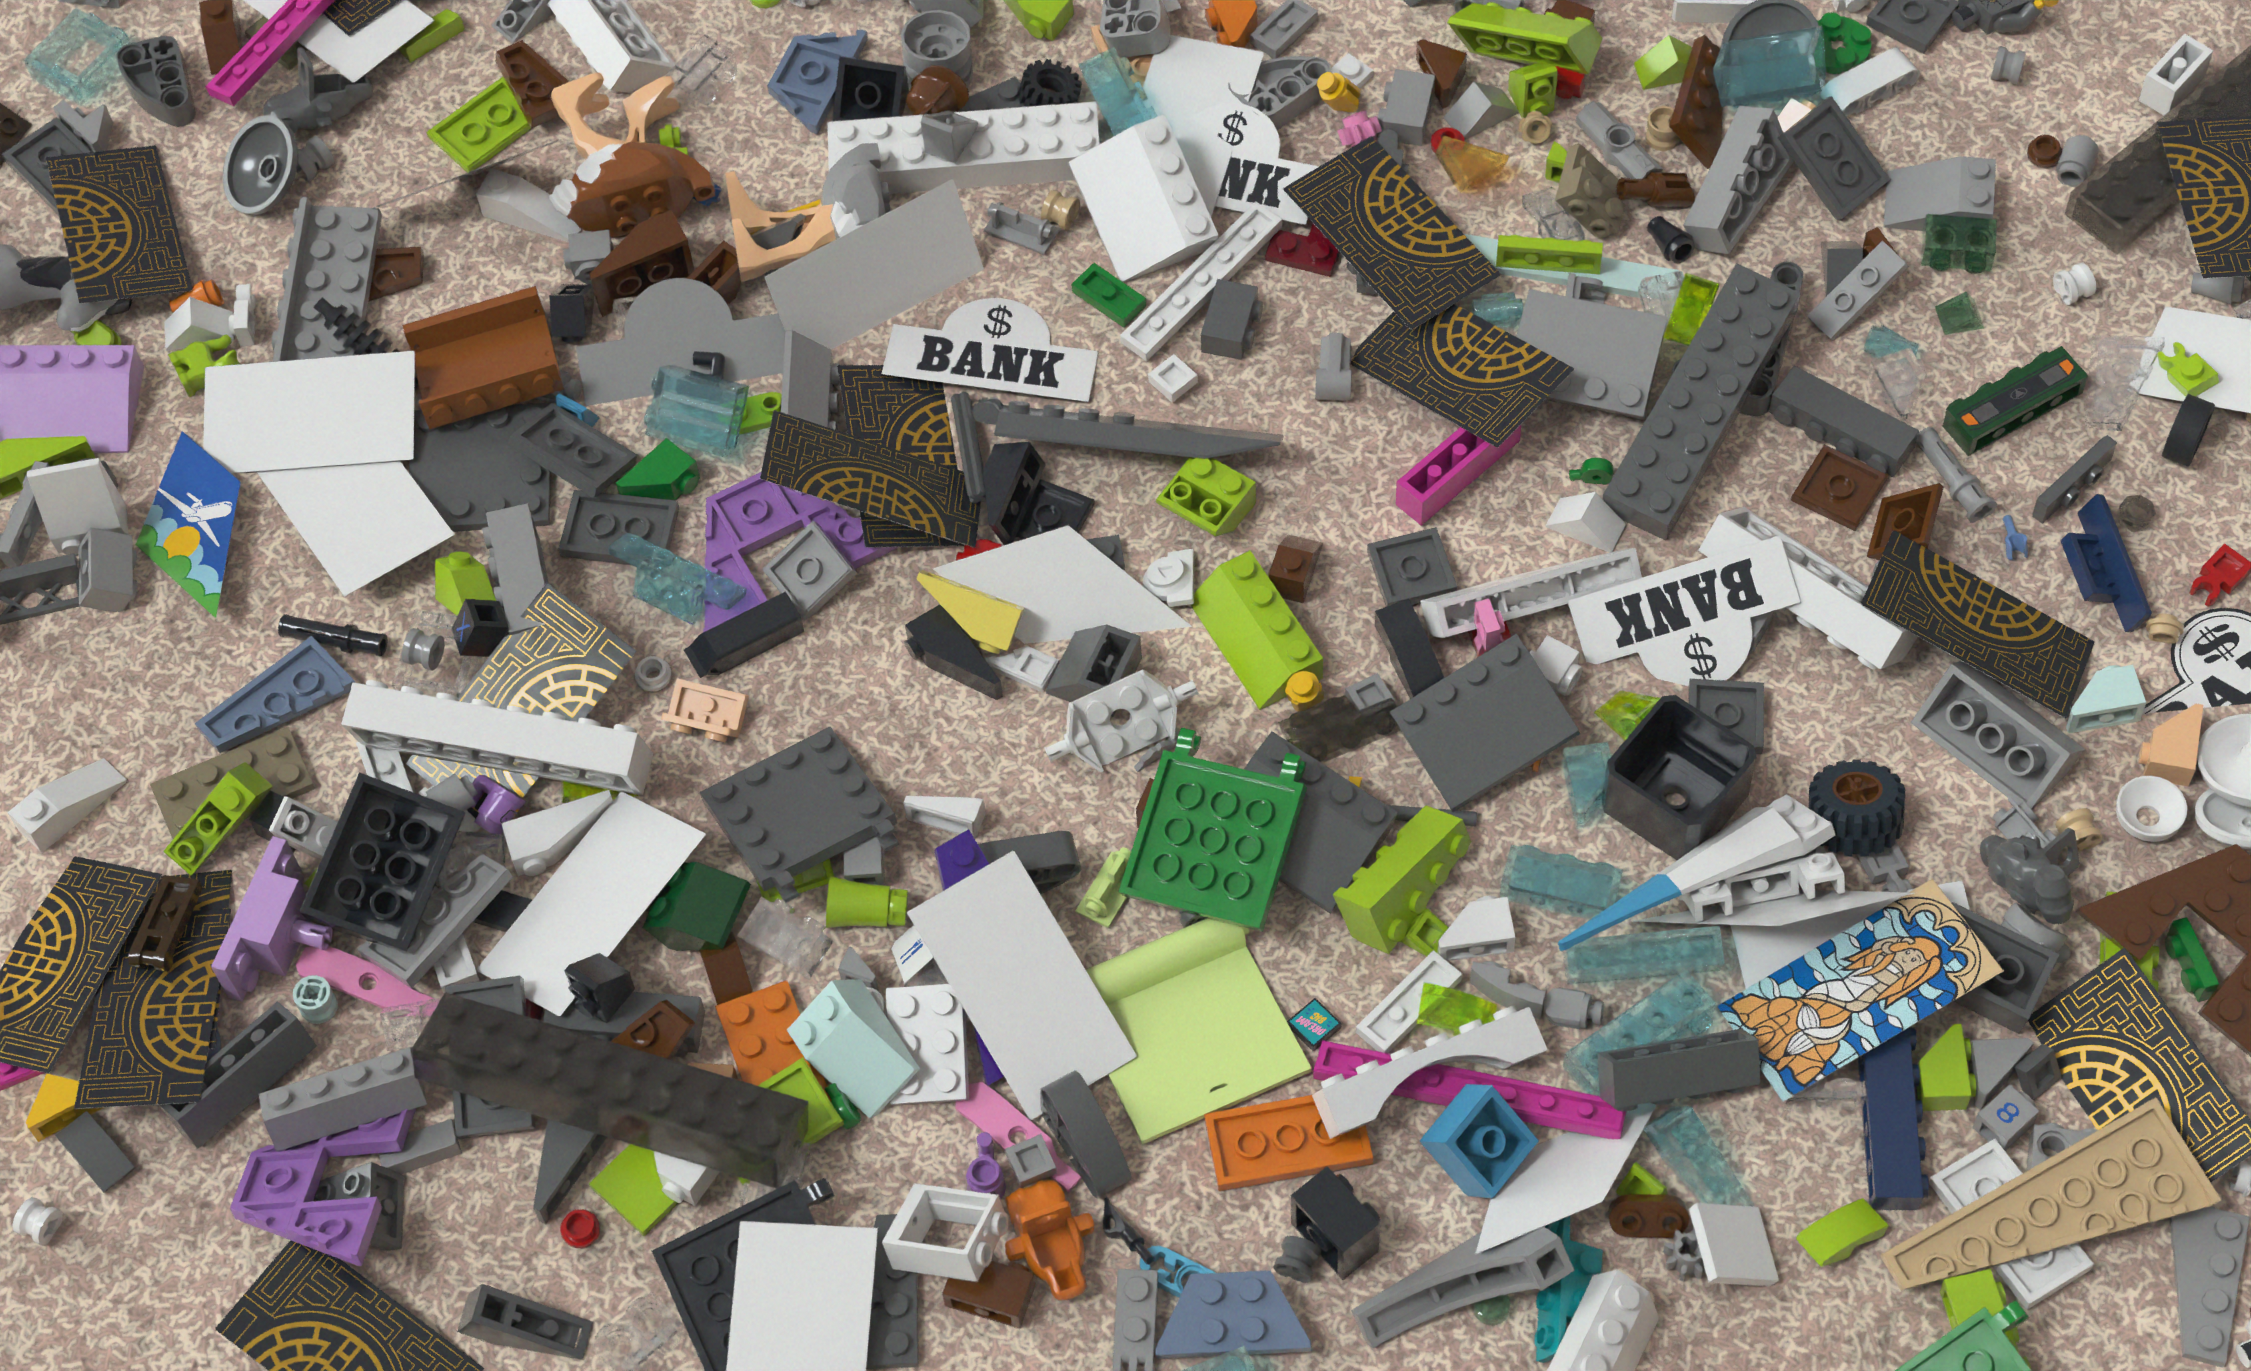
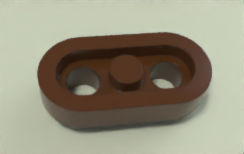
[1608,1194,1689,1238]

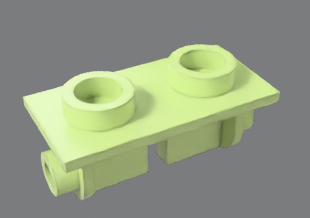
[1075,847,1131,928]

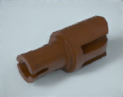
[1616,172,1695,207]

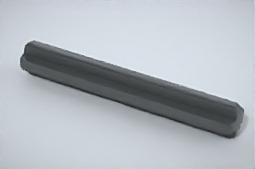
[951,391,986,504]

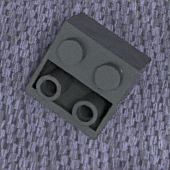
[1046,624,1142,717]

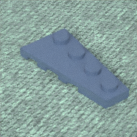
[195,636,356,753]

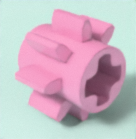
[1337,110,1382,147]

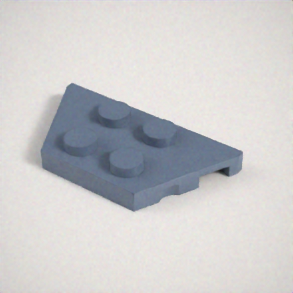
[767,30,868,134]
[1156,1270,1312,1359]

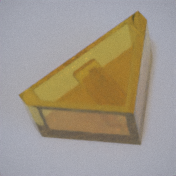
[1435,136,1509,193]

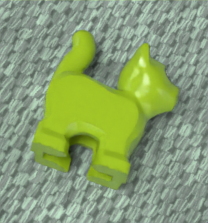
[168,335,240,397]

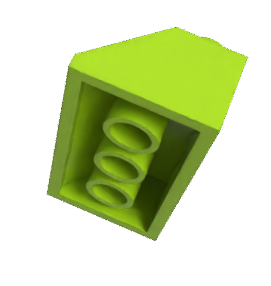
[1447,2,1603,75]
[1190,550,1323,710]

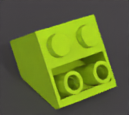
[1156,457,1256,537]

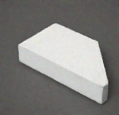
[985,646,1059,692]

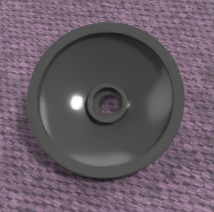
[1721,0,1822,95]
[223,115,298,215]

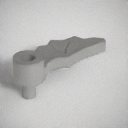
[1134,728,1180,772]

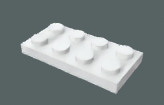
[1929,1138,2094,1310]

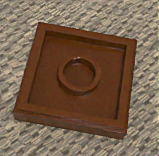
[1791,444,1889,531]

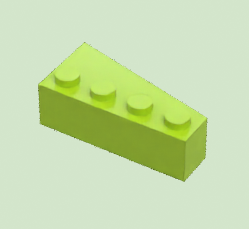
[1333,805,1471,954]

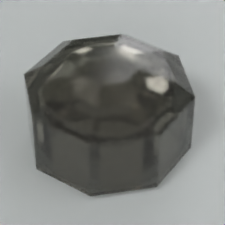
[2117,495,2156,532]

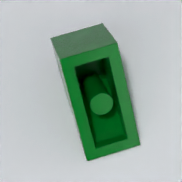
[616,438,700,501]

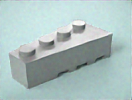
[1684,106,1794,254]

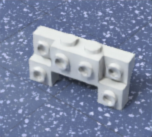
[1678,845,1845,922]

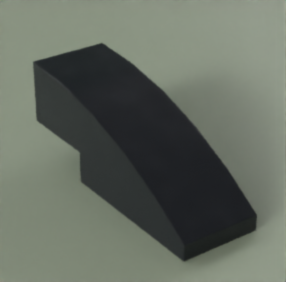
[1375,598,1444,699]

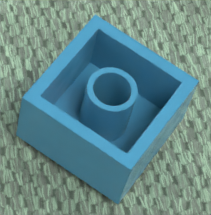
[1419,1084,1539,1198]

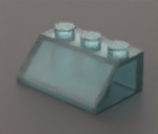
[1713,26,1826,108]

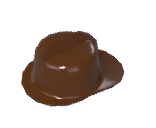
[906,65,969,116]

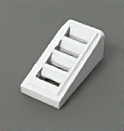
[904,796,986,837]

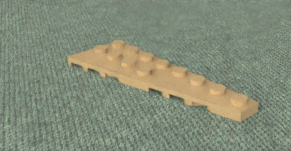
[1880,1097,2221,1291]

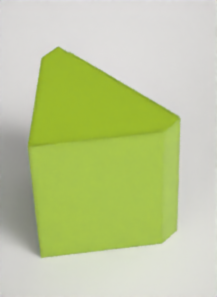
[1615,1162,1668,1196]

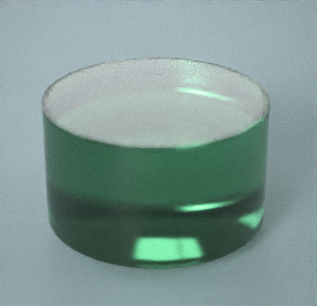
[1473,1294,1510,1325]

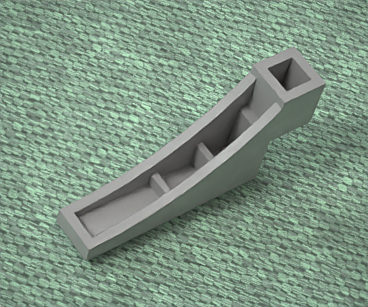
[1351,1226,1574,1348]

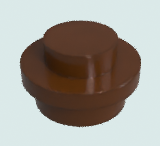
[2027,135,2062,168]

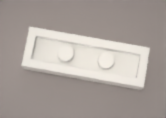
[1356,950,1462,1053]

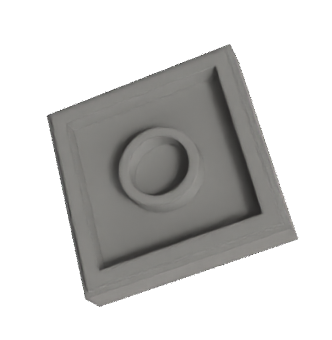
[762,521,858,621]

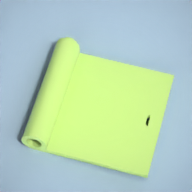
[1085,918,1312,1145]

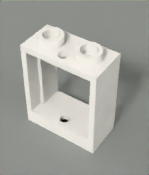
[882,1183,1008,1282]

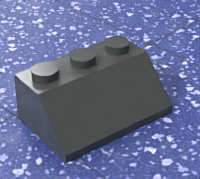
[1952,902,2060,1034]

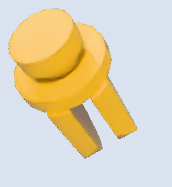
[1317,72,1361,112]
[1285,671,1324,713]

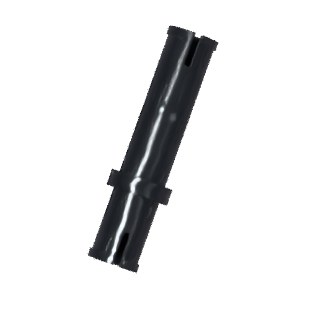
[278,614,388,656]

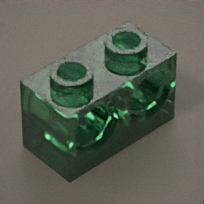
[1921,214,1997,274]

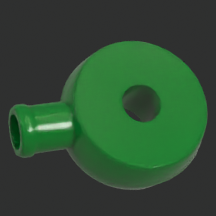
[1569,458,1614,485]
[825,1083,861,1130]

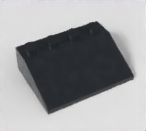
[300,772,466,953]

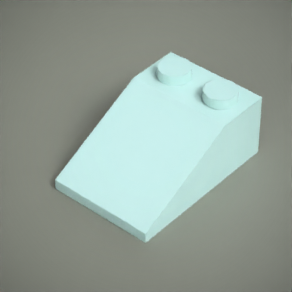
[787,979,920,1118]

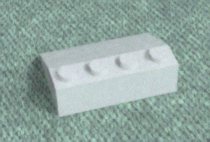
[1069,114,1218,283]

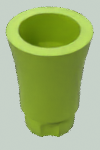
[826,876,908,928]

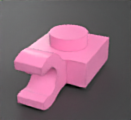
[1474,599,1505,656]

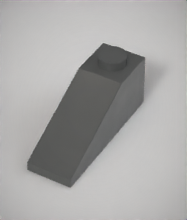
[533,1095,612,1225]
[457,1284,593,1360]

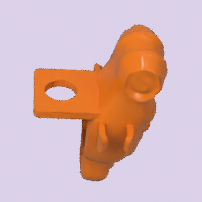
[1005,1180,1094,1301]

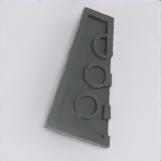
[866,1214,919,1370]

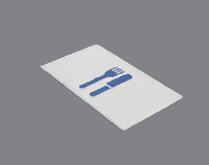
[891,925,933,984]

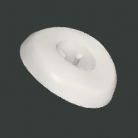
[2197,714,2251,807]

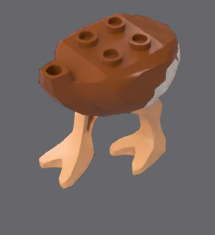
[549,73,715,237]

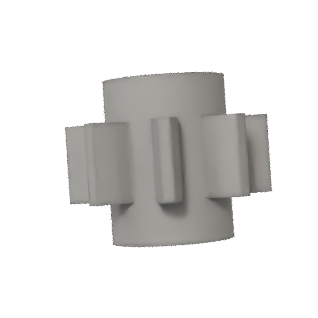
[1663,1229,1704,1281]

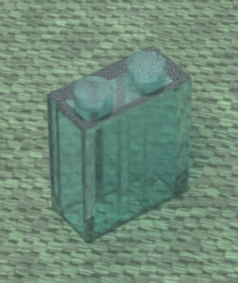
[644,365,749,457]

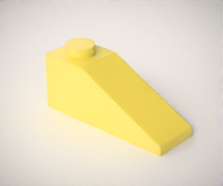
[917,570,1025,654]

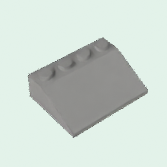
[1516,289,1668,420]

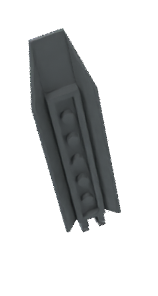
[971,397,1284,459]

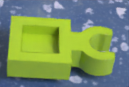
[2157,342,2219,397]

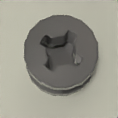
[1273,1236,1321,1283]

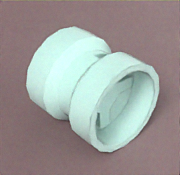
[293,975,338,1024]

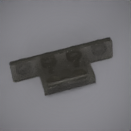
[1278,695,1400,763]

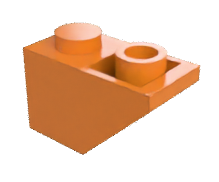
[1205,0,1258,48]

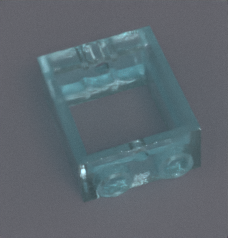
[24,8,129,106]

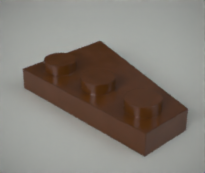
[368,246,424,302]

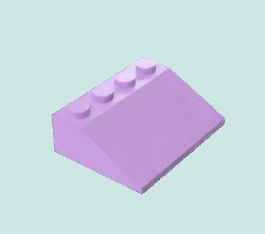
[0,345,144,453]

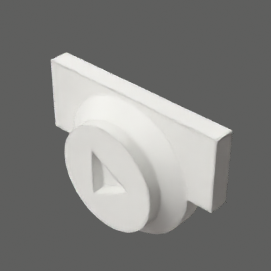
[1143,549,1195,607]

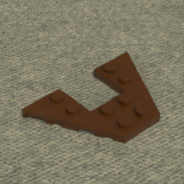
[2075,844,2251,1057]

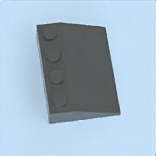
[1390,634,1580,812]
[1244,731,1398,914]

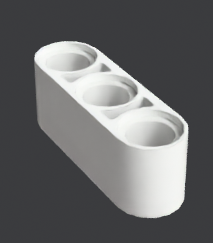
[1820,48,1920,116]

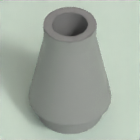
[2191,272,2245,304]

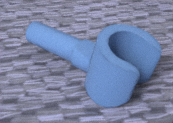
[2003,515,2028,560]

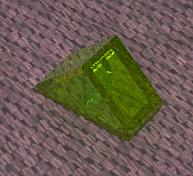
[1663,273,1720,346]
[1594,690,1660,740]

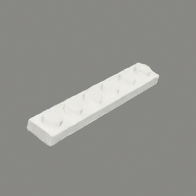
[1120,202,1282,361]

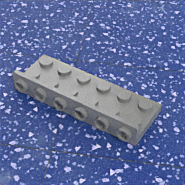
[269,197,382,362]

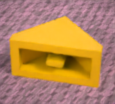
[26,1074,104,1142]

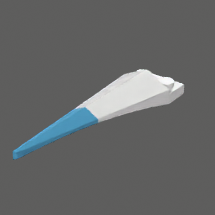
[1558,794,1835,951]

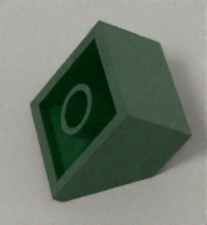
[642,862,751,951]

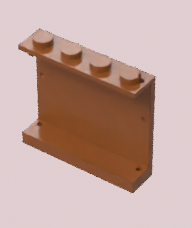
[402,286,564,429]

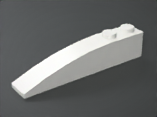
[1421,548,1642,638]

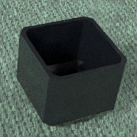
[1602,695,1756,860]

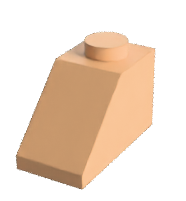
[2138,704,2203,787]

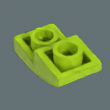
[1796,1198,1889,1267]

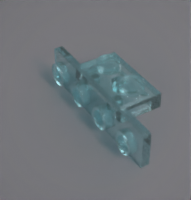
[608,533,747,625]

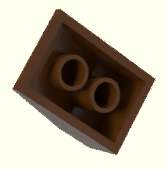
[589,210,695,317]

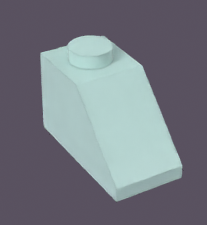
[2066,665,2146,733]

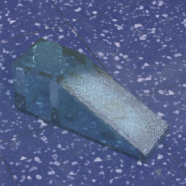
[1643,1106,1754,1207]

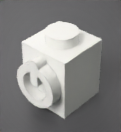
[1529,635,1582,696]

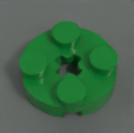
[1815,12,1872,74]

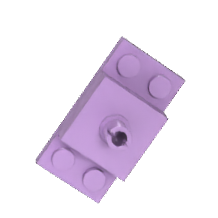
[211,836,333,1002]

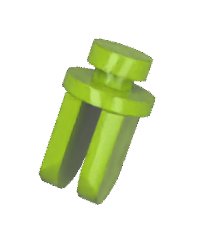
[71,320,122,345]

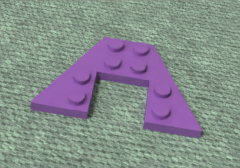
[703,472,898,632]
[230,1108,416,1266]

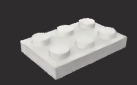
[886,984,969,1105]

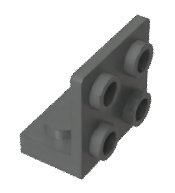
[313,1162,404,1251]

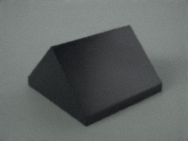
[832,56,909,122]

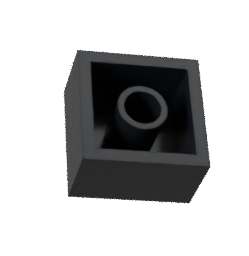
[1291,1166,1380,1280]

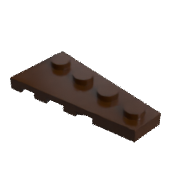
[1669,35,1725,169]

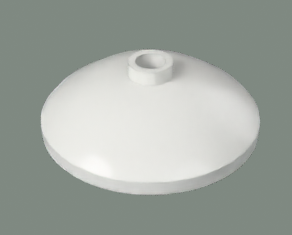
[2195,788,2251,850]

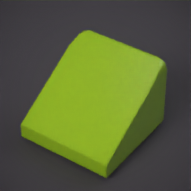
[1545,142,1567,183]
[1400,908,1449,957]

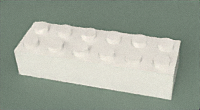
[1698,507,1918,669]

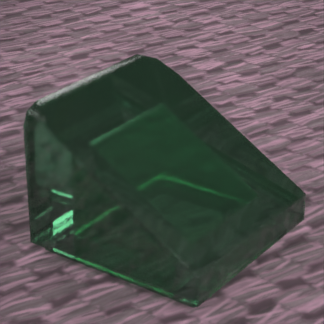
[1935,291,1984,335]

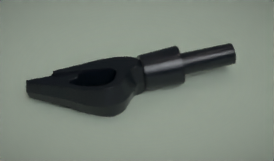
[1103,1197,1154,1265]

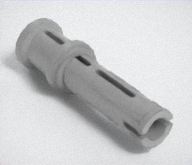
[1916,427,1997,523]

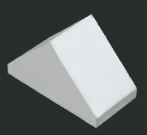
[164,297,234,351]
[1546,492,1626,553]

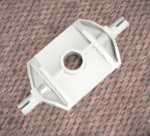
[1044,669,1199,772]

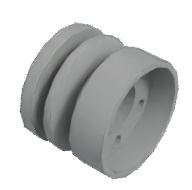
[901,10,973,89]

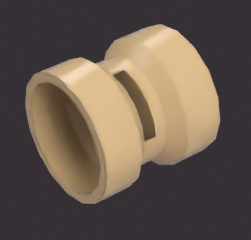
[1645,106,1679,151]

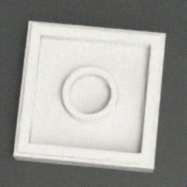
[1689,1203,1779,1286]

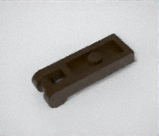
[128,875,203,972]

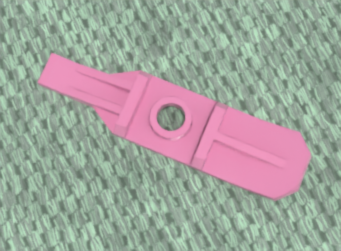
[296,946,442,1018]
[955,1082,1082,1193]

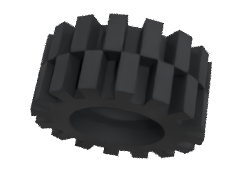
[1018,59,1082,107]

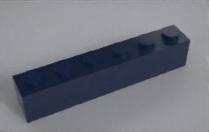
[1858,1027,1929,1210]

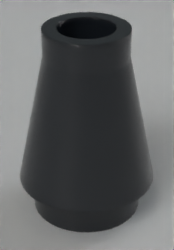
[1647,216,1695,263]

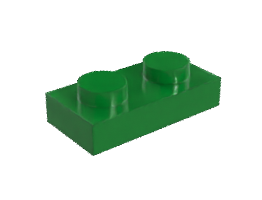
[1071,263,1146,328]
[2165,917,2219,1002]

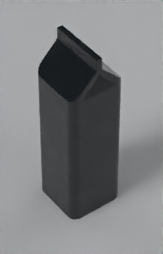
[683,592,804,678]

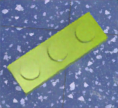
[1496,235,1603,275]

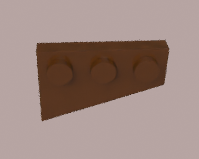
[495,40,569,129]
[572,1000,696,1117]

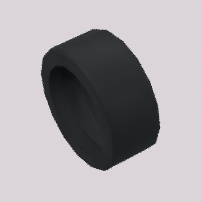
[2162,394,2215,467]

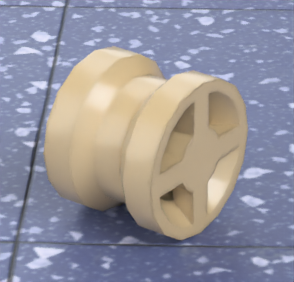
[1041,190,1080,231]
[2055,808,2103,852]

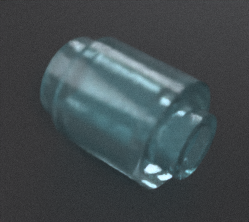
[1472,292,1523,328]

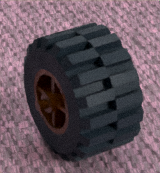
[1808,759,1906,857]

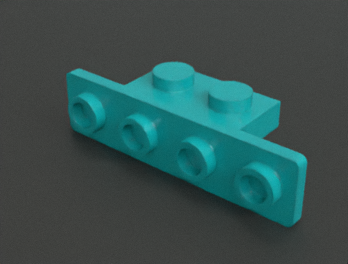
[1534,1215,1603,1363]

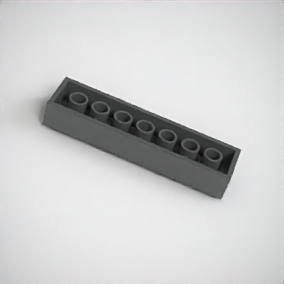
[1603,263,1801,541]

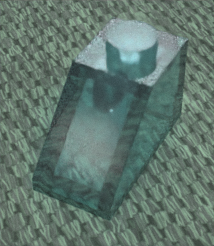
[1562,742,1612,829]

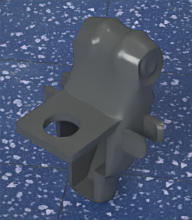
[263,48,373,134]
[1980,828,2079,924]

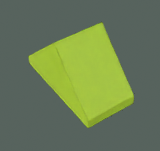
[1634,35,1692,90]

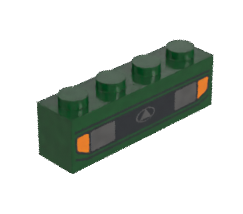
[1942,346,2088,456]

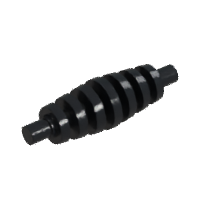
[313,297,419,390]

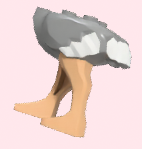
[725,143,890,282]

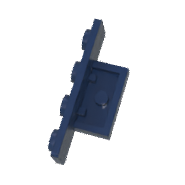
[2060,494,2152,632]

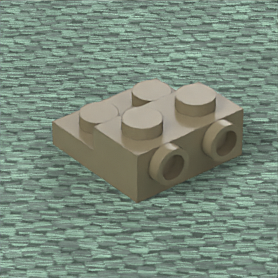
[1555,143,1625,238]

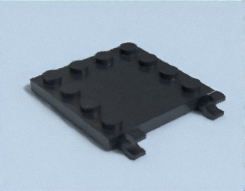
[652,1178,885,1371]

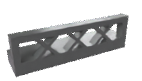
[0,553,80,625]

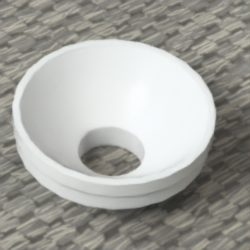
[2116,776,2187,842]

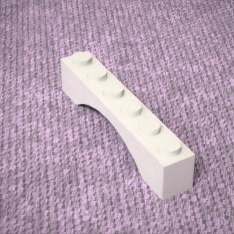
[1312,1005,1548,1139]

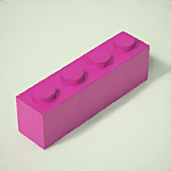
[1396,425,1521,526]

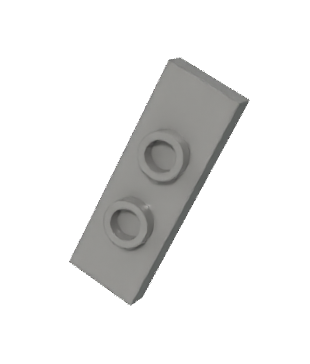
[1807,241,1909,341]

